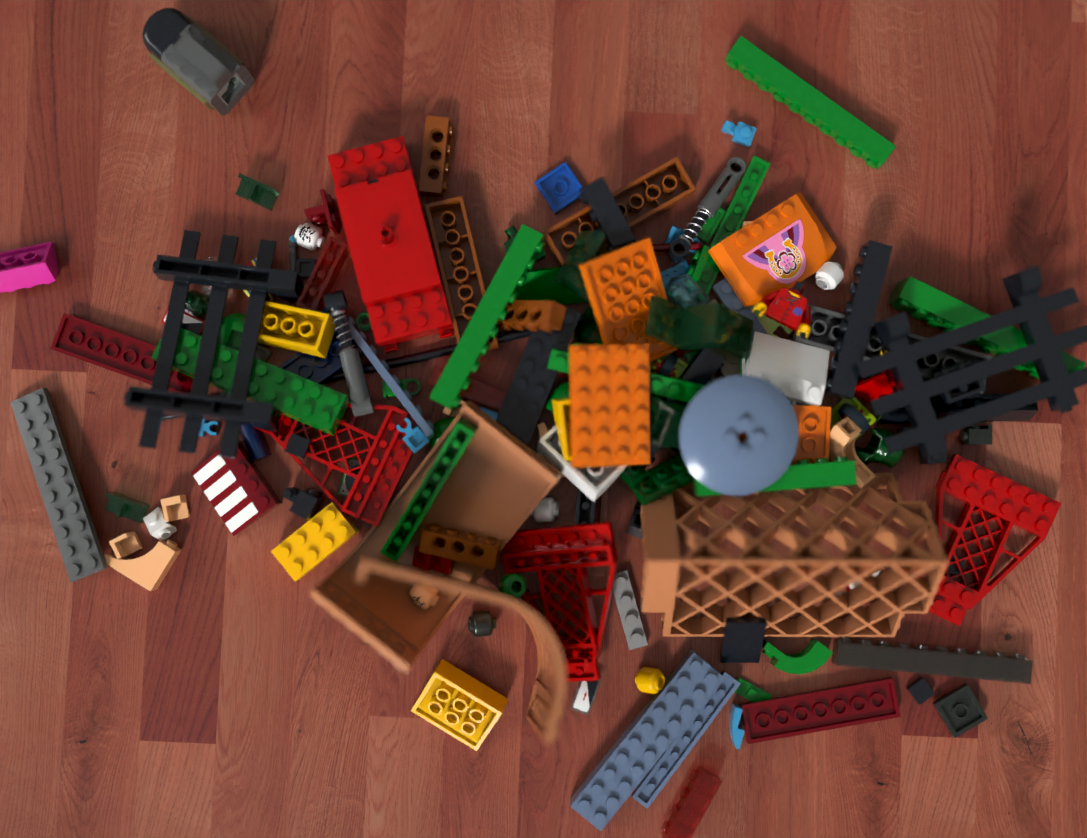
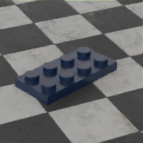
[278,329,364,385]

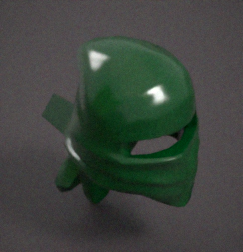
[854,428,905,468]

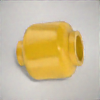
[635,667,665,694]

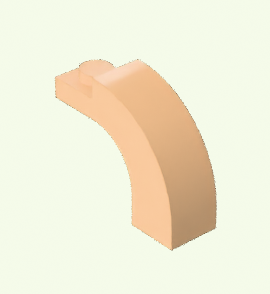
[829,417,876,488]

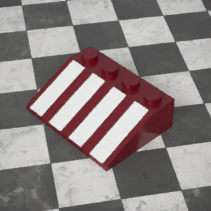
[191,440,282,536]

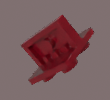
[304,189,341,235]

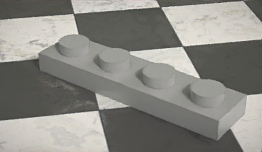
[608,570,648,650]

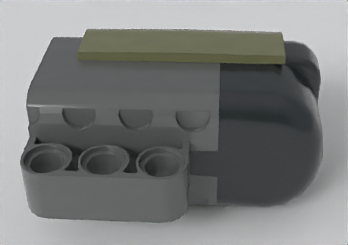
[142,8,254,116]

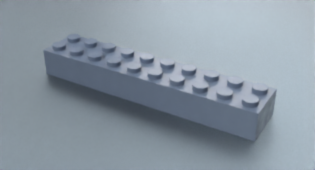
[570,649,724,831]

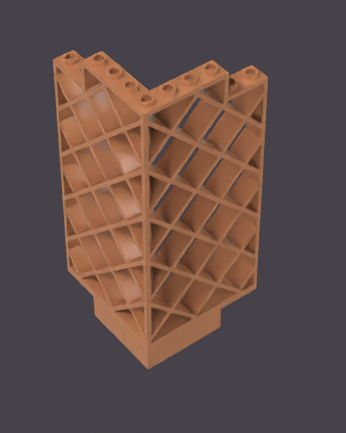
[640,473,949,637]

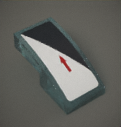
[570,676,602,715]

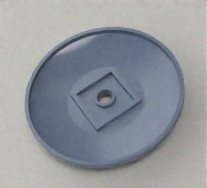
[679,375,798,496]

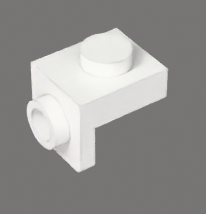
[143,507,177,541]

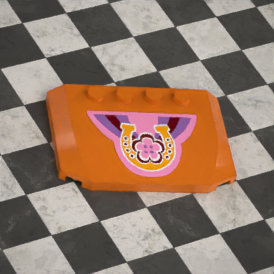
[708,191,837,307]

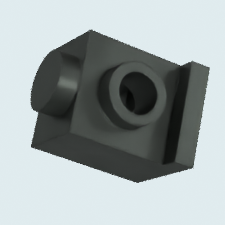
[959,425,992,445]

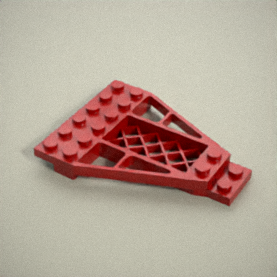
[254,404,423,527]
[928,454,1061,626]
[502,521,618,682]

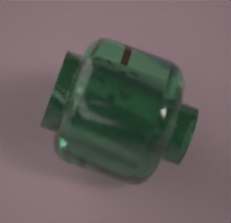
[185,290,209,318]

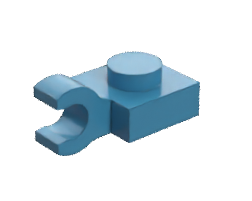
[721,120,757,148]

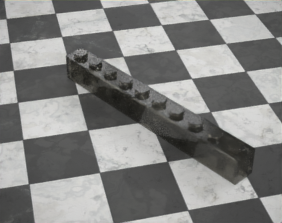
[832,637,1033,684]

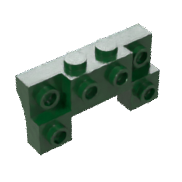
[621,441,693,506]

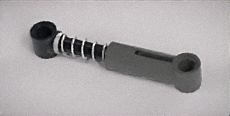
[667,157,746,263]
[323,290,375,417]

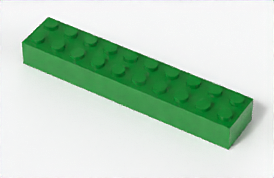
[887,276,1086,379]
[151,328,350,436]

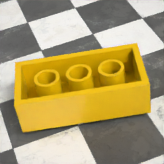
[258,301,336,358]
[271,502,360,582]

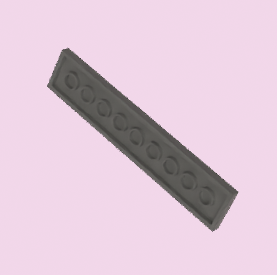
[10,388,108,582]

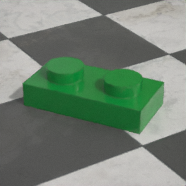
[684,244,711,286]

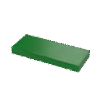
[735,676,772,702]

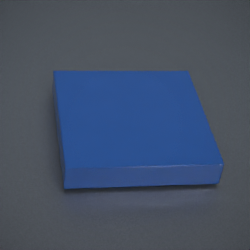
[534,161,583,215]

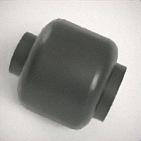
[468,611,496,637]

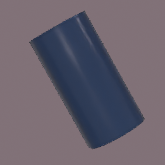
[240,424,272,462]

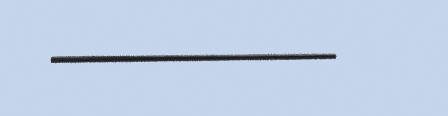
[162,312,596,421]

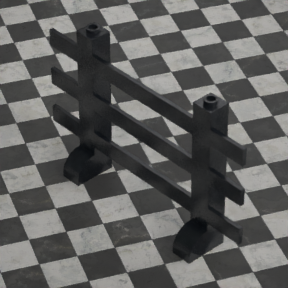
[124,230,305,459]
[856,266,1087,459]

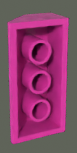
[0,241,59,293]

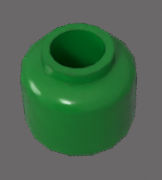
[499,573,527,599]

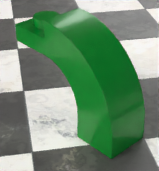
[762,638,833,674]

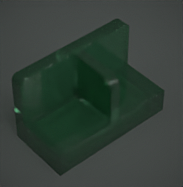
[235,173,279,211]
[105,492,150,523]

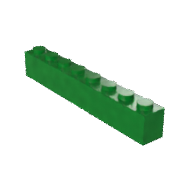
[380,417,478,562]
[693,457,856,496]

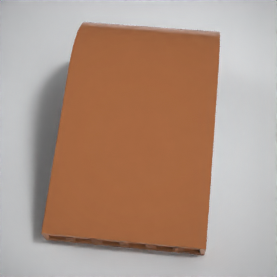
[309,400,562,673]
[355,553,566,744]

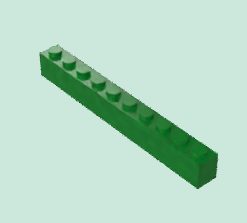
[725,36,896,169]
[429,224,545,410]

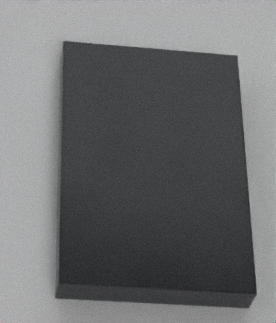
[720,618,766,663]

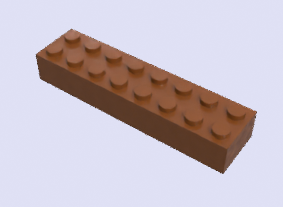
[543,157,696,266]
[425,196,499,350]

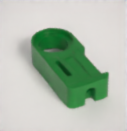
[382,378,422,398]

